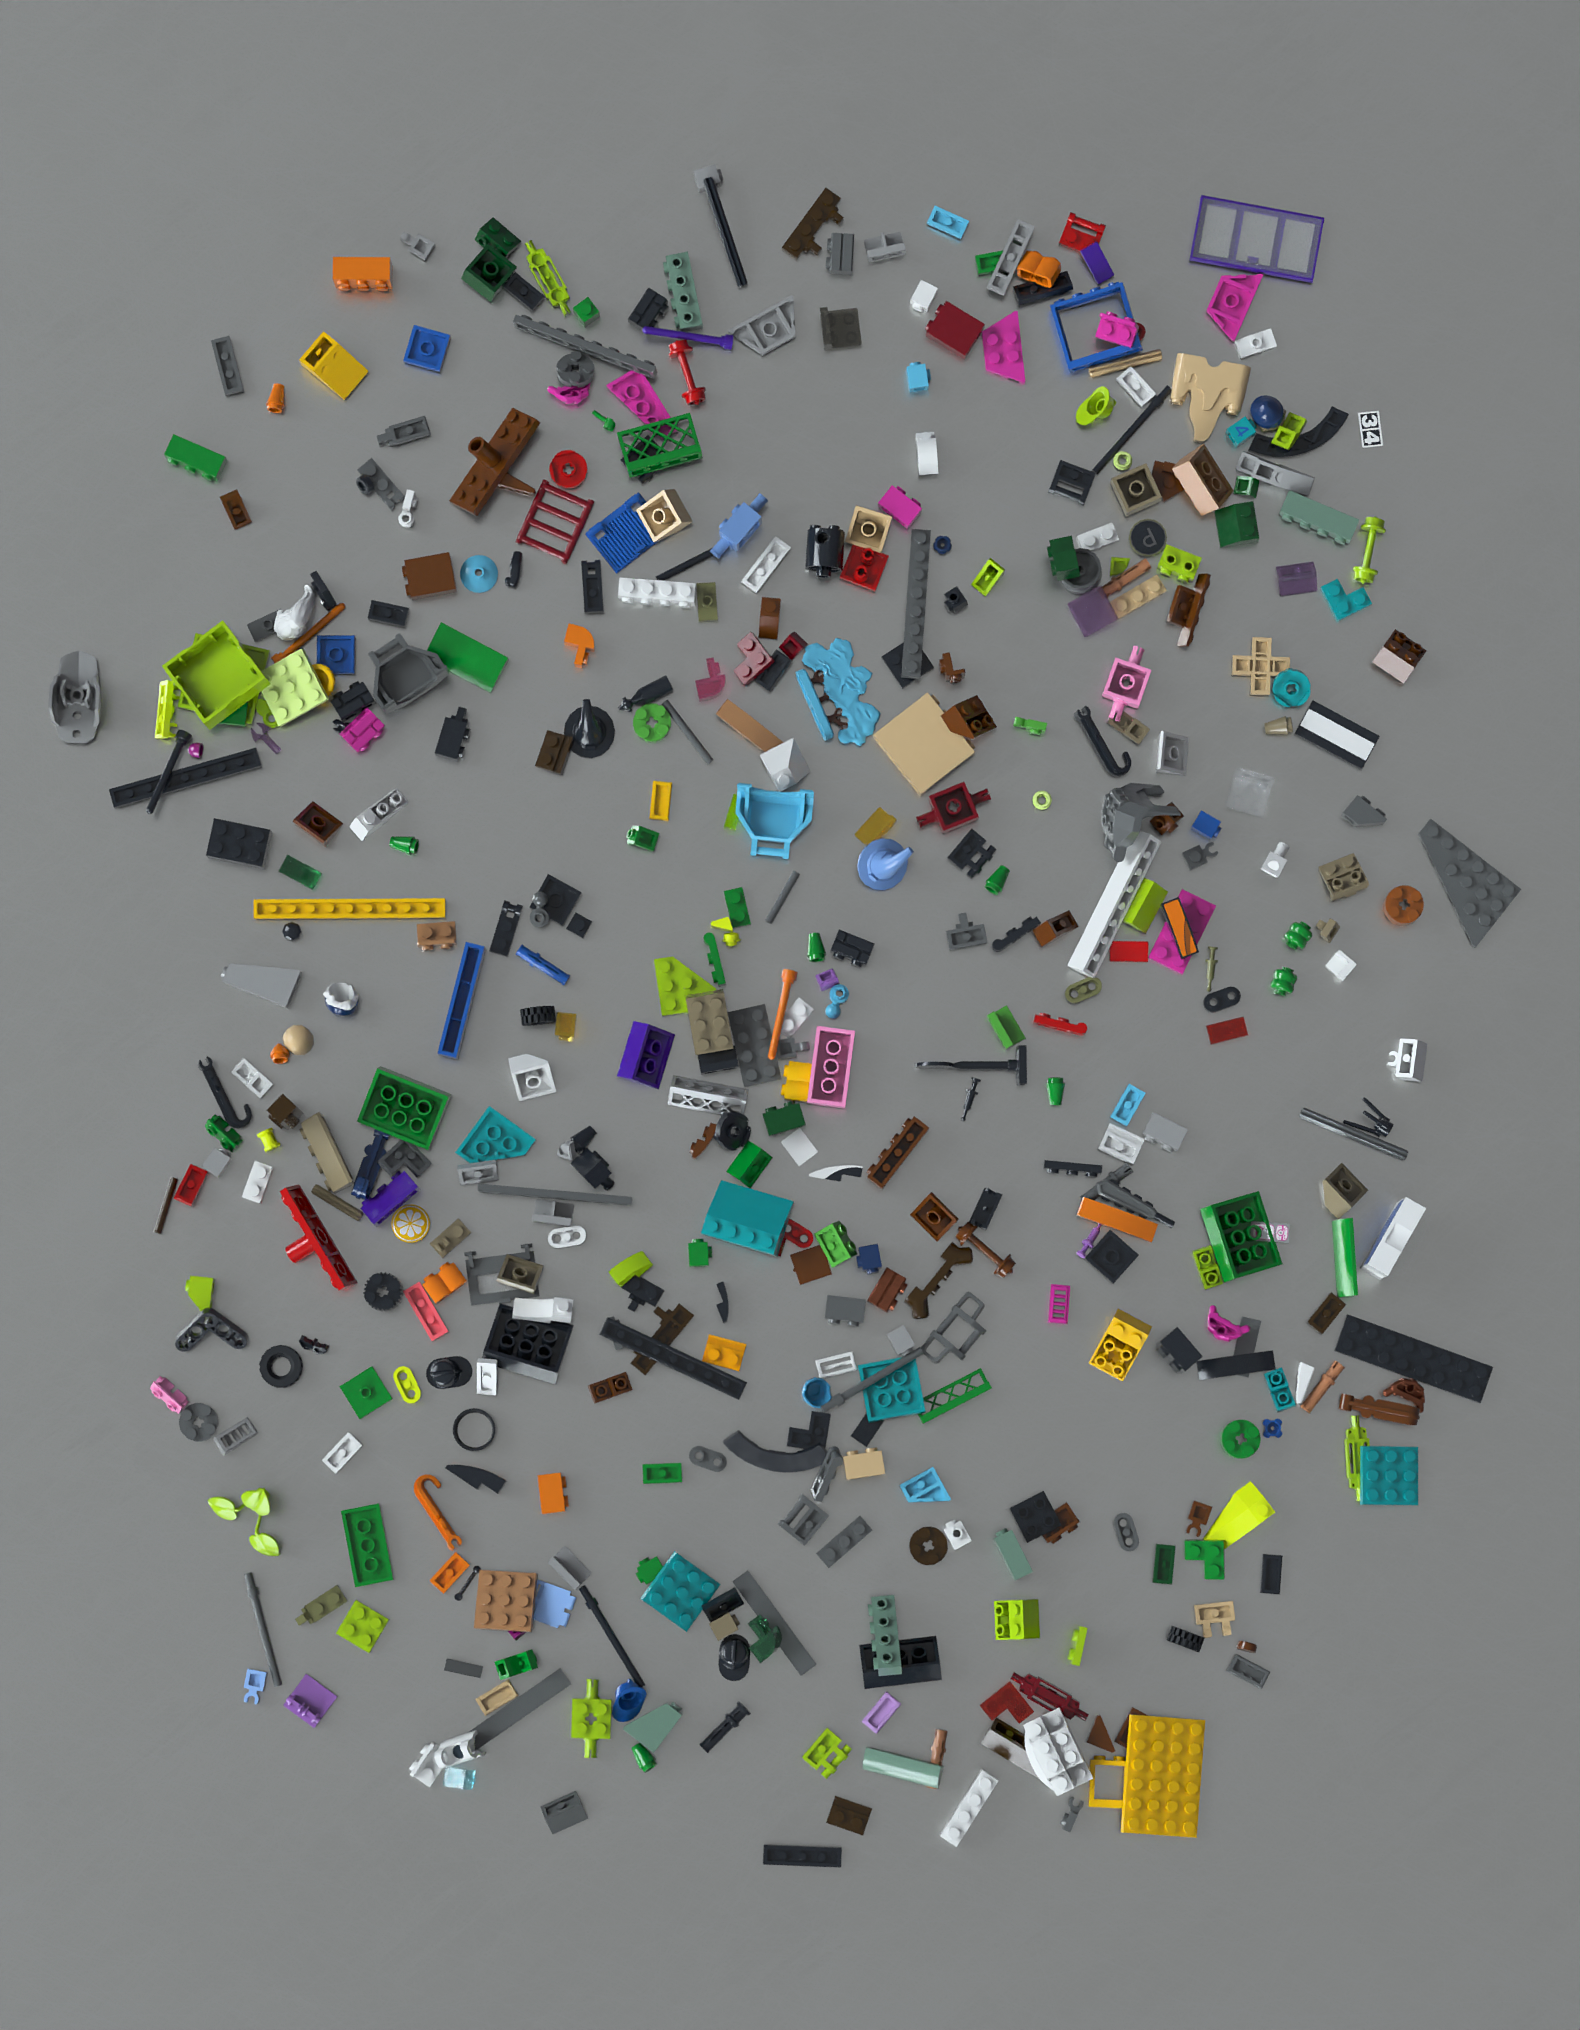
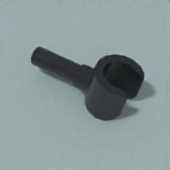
[333,719,351,733]

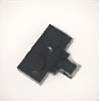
[310,571,337,611]
[622,1275,665,1312]

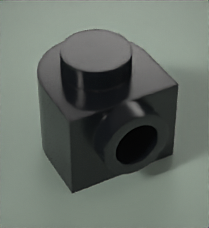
[944,586,968,613]

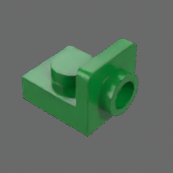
[627,826,659,851]

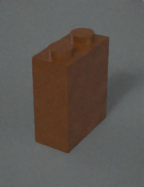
[402,552,457,601]

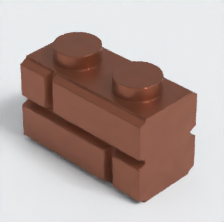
[867,1267,908,1312]

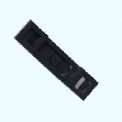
[1196,1350,1276,1380]

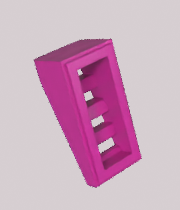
[1048,1284,1070,1324]

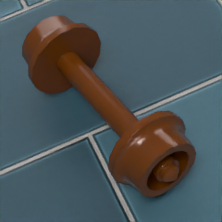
[955,1222,1016,1278]

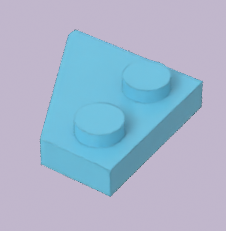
[899,1467,951,1502]

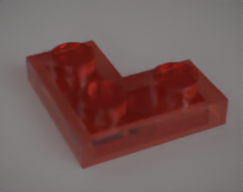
[980,1681,1034,1724]

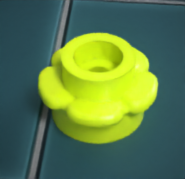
[722,932,741,946]

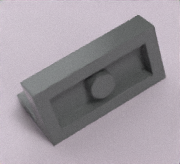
[541,1791,588,1834]

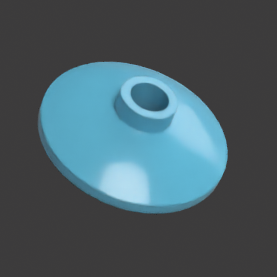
[460,555,498,593]

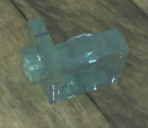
[443,1767,475,1790]

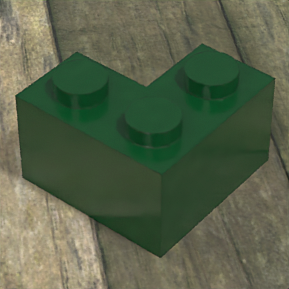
[1047,535,1080,581]

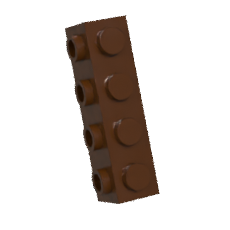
[866,1116,929,1190]

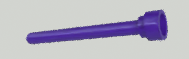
[642,326,733,350]

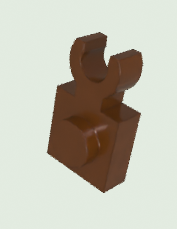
[1186,1501,1212,1537]

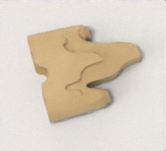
[1170,353,1251,443]

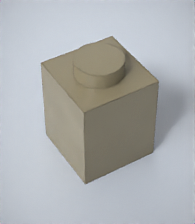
[709,1612,740,1641]

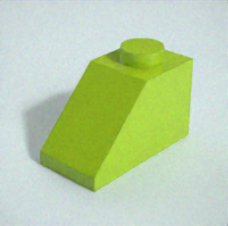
[185,1276,215,1317]

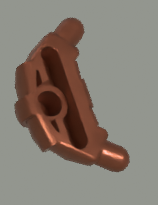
[1383,1378,1425,1413]

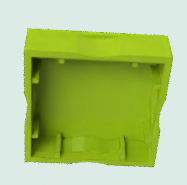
[162,620,271,730]

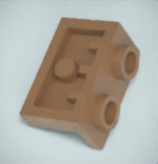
[417,921,457,951]

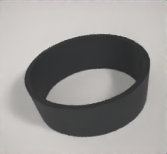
[453,1408,495,1451]

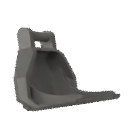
[368,633,449,714]
[1102,783,1181,862]

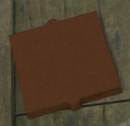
[790,1245,832,1285]

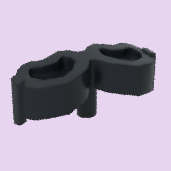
[299,1335,329,1354]

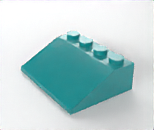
[701,1180,794,1257]

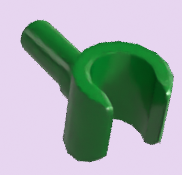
[592,410,616,432]

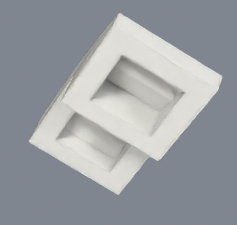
[231,1058,273,1098]

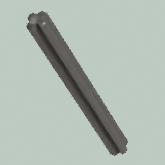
[1300,1108,1408,1160]

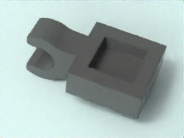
[777,1038,810,1060]
[1060,1797,1084,1832]

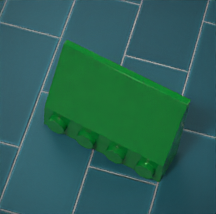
[357,1066,452,1150]
[1200,1191,1283,1283]

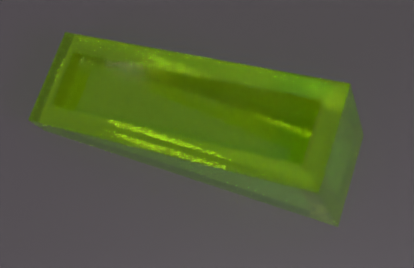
[724,794,739,831]

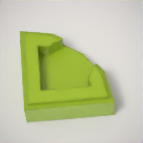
[1110,557,1130,577]

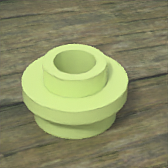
[1113,451,1132,471]
[1033,791,1052,810]

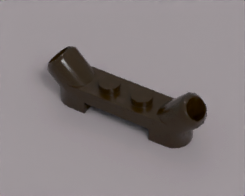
[904,1242,973,1319]

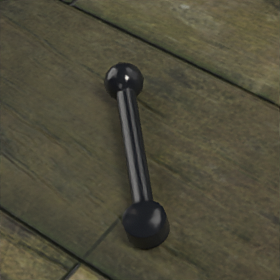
[454,1566,481,1601]

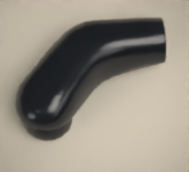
[505,551,523,588]

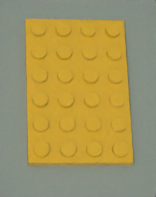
[1121,1714,1205,1838]

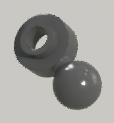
[530,891,550,927]

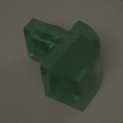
[748,1615,782,1663]

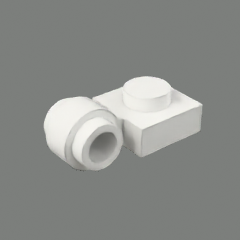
[398,489,418,528]

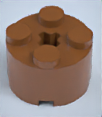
[1383,885,1424,926]

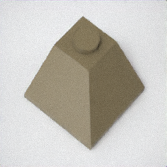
[1323,1163,1368,1220]

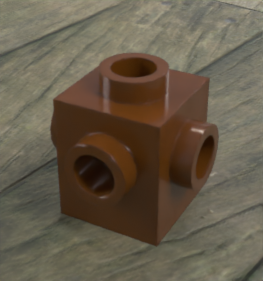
[1150,802,1184,835]

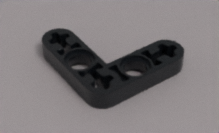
[175,1308,248,1352]

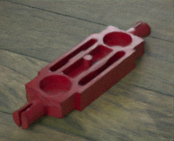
[1010,1672,1089,1721]

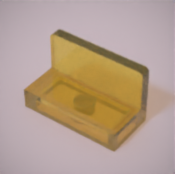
[855,807,897,846]

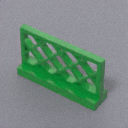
[617,413,703,478]

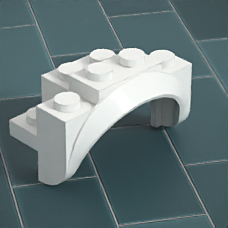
[1023,1707,1093,1796]

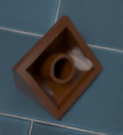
[293,801,343,847]
[910,1192,959,1241]

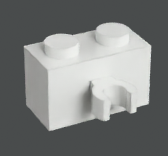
[1388,1039,1427,1082]

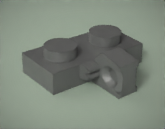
[946,913,988,950]

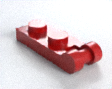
[1033,1013,1087,1036]

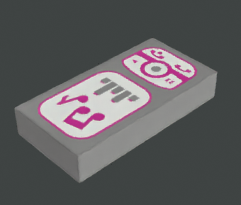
[1251,1221,1290,1243]

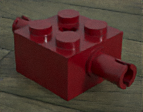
[916,782,991,834]

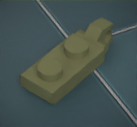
[295,1585,348,1625]

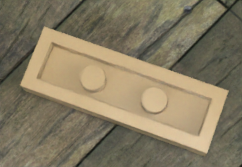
[1108,575,1167,620]

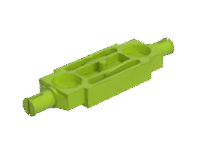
[525,240,571,316]
[1344,1415,1370,1501]

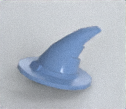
[857,838,914,890]

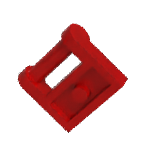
[1059,212,1106,253]

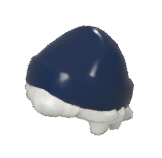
[323,983,359,1016]

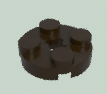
[909,1527,948,1565]

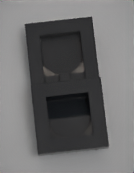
[716,1281,729,1323]

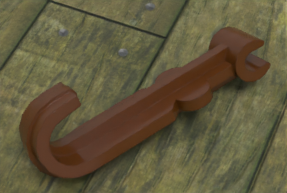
[1339,1394,1420,1425]

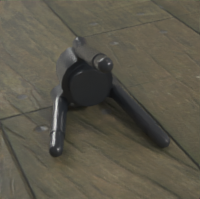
[1343,1097,1394,1137]

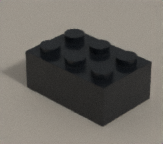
[206,818,272,870]
[1156,1327,1203,1374]

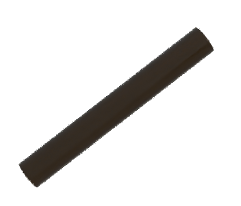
[154,1177,178,1234]

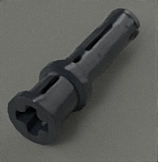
[699,1701,751,1753]

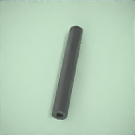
[765,871,800,924]

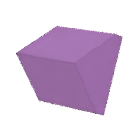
[815,968,839,991]

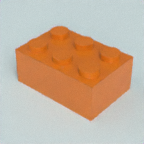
[333,257,393,291]

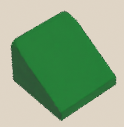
[1233,476,1259,498]

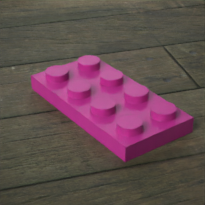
[1148,889,1216,974]

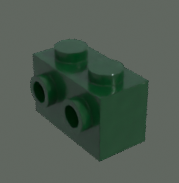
[762,1101,806,1136]

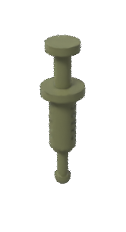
[1205,946,1218,992]

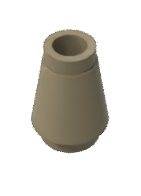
[1265,716,1293,735]

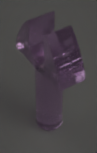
[251,723,281,754]

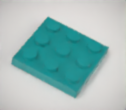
[858,1357,926,1423]
[1360,1446,1418,1505]
[640,1551,721,1632]

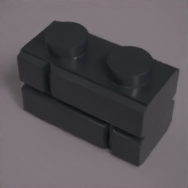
[628,288,669,332]
[330,681,376,722]
[830,929,875,968]

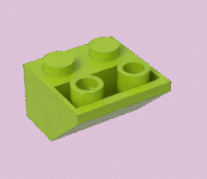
[994,1599,1040,1640]

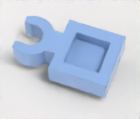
[244,1669,267,1704]

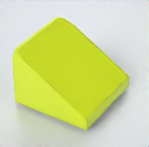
[711,917,733,933]

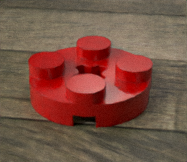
[549,450,588,489]

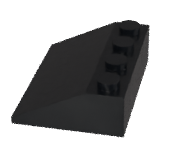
[482,1304,574,1384]

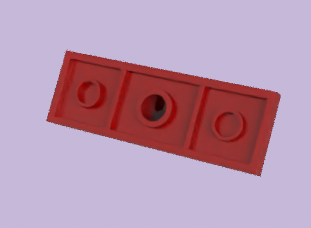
[280,1184,358,1291]

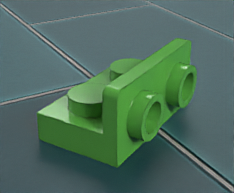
[814,1221,857,1268]

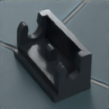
[969,1188,1003,1231]

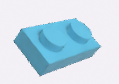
[927,206,969,239]
[1110,1084,1145,1127]

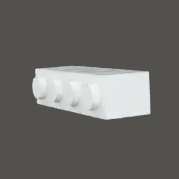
[940,1769,999,1847]

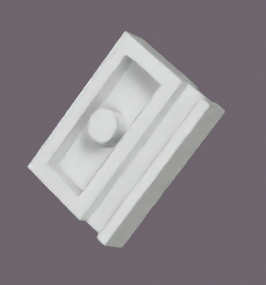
[1098,1123,1145,1165]

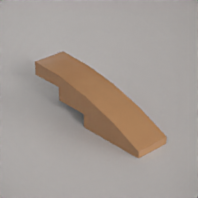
[716,699,783,752]

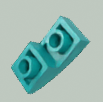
[1264,1367,1296,1413]

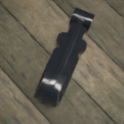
[1074,706,1131,776]
[198,1056,252,1129]

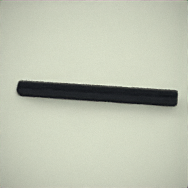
[703,177,748,287]

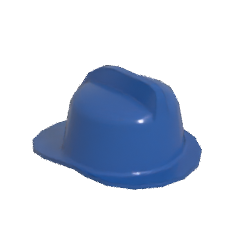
[612,1679,647,1722]

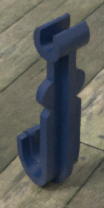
[351,1129,390,1200]

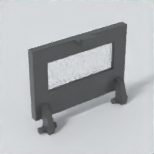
[464,1243,540,1306]

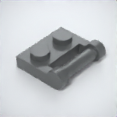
[778,1494,829,1546]

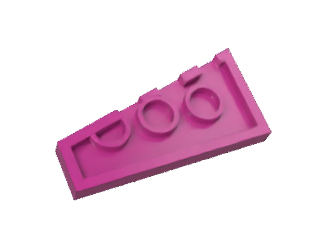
[606,371,677,440]

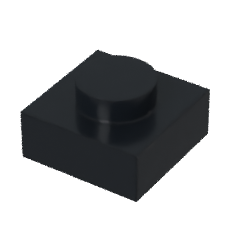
[566,912,592,939]

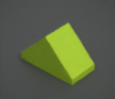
[971,558,1005,596]

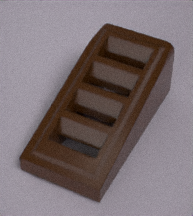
[497,473,536,496]

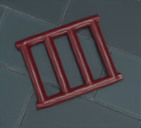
[515,479,594,564]

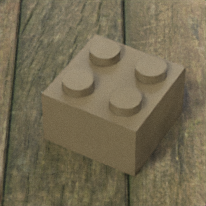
[1110,463,1162,517]

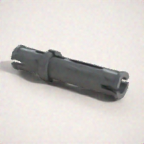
[1080,1162,1133,1200]

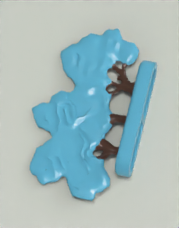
[795,638,881,746]

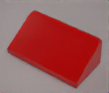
[1109,941,1149,962]

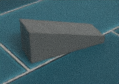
[444,1658,483,1678]

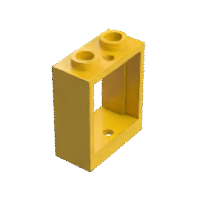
[1088,1755,1126,1808]

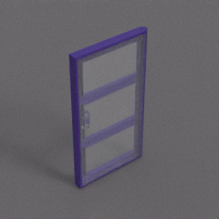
[1190,195,1324,283]

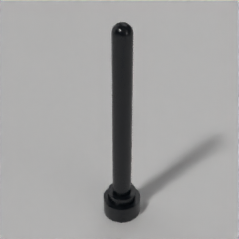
[146,730,192,814]

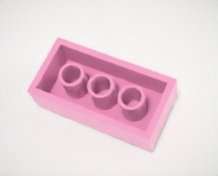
[807,1026,855,1109]

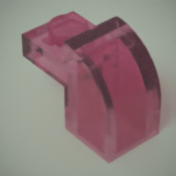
[695,657,726,702]

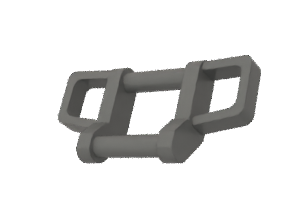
[921,1292,986,1364]

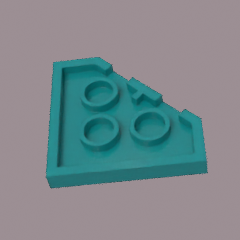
[455,1106,536,1163]

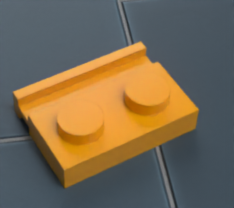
[702,1334,746,1371]

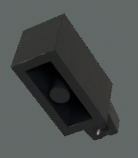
[435,707,471,762]

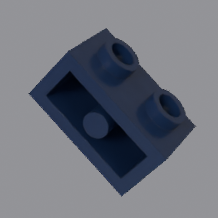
[856,1244,882,1275]

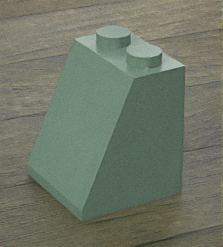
[623,1702,683,1753]

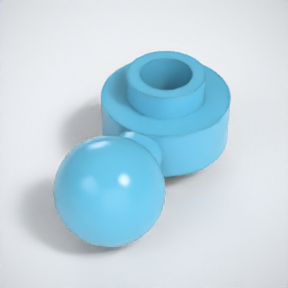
[826,984,849,1019]

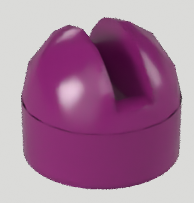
[188,742,204,758]

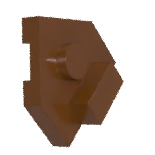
[1152,461,1184,502]

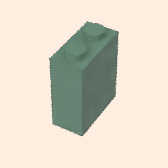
[993,1528,1033,1580]

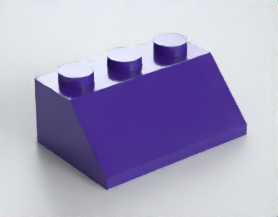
[617,1021,675,1089]
[360,1171,421,1227]

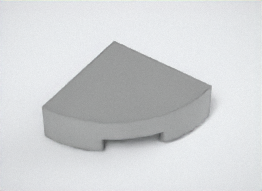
[557,1141,576,1161]

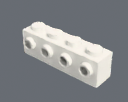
[618,577,696,608]

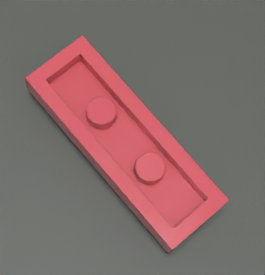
[403,1281,449,1341]

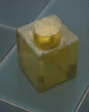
[555,1012,577,1041]

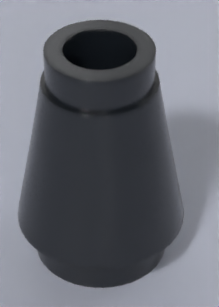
[570,1126,597,1153]

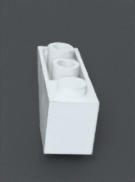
[350,788,409,841]

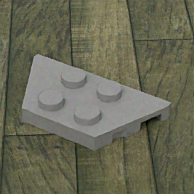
[728,295,795,356]

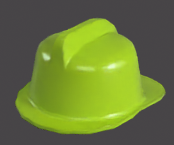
[1076,386,1116,425]

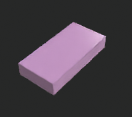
[862,1691,901,1734]

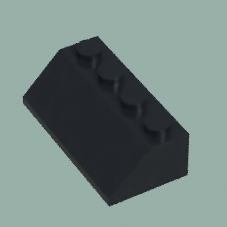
[859,1636,942,1689]

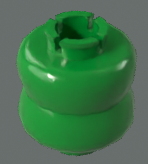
[1284,921,1312,950]
[1271,967,1297,996]

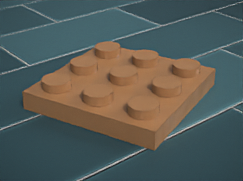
[474,1570,538,1632]

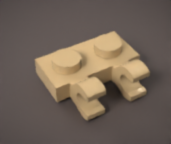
[1194,1601,1235,1638]

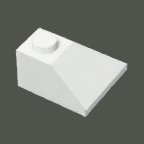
[760,738,810,792]
[508,1054,556,1101]

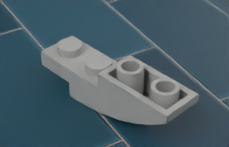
[1236,451,1315,496]

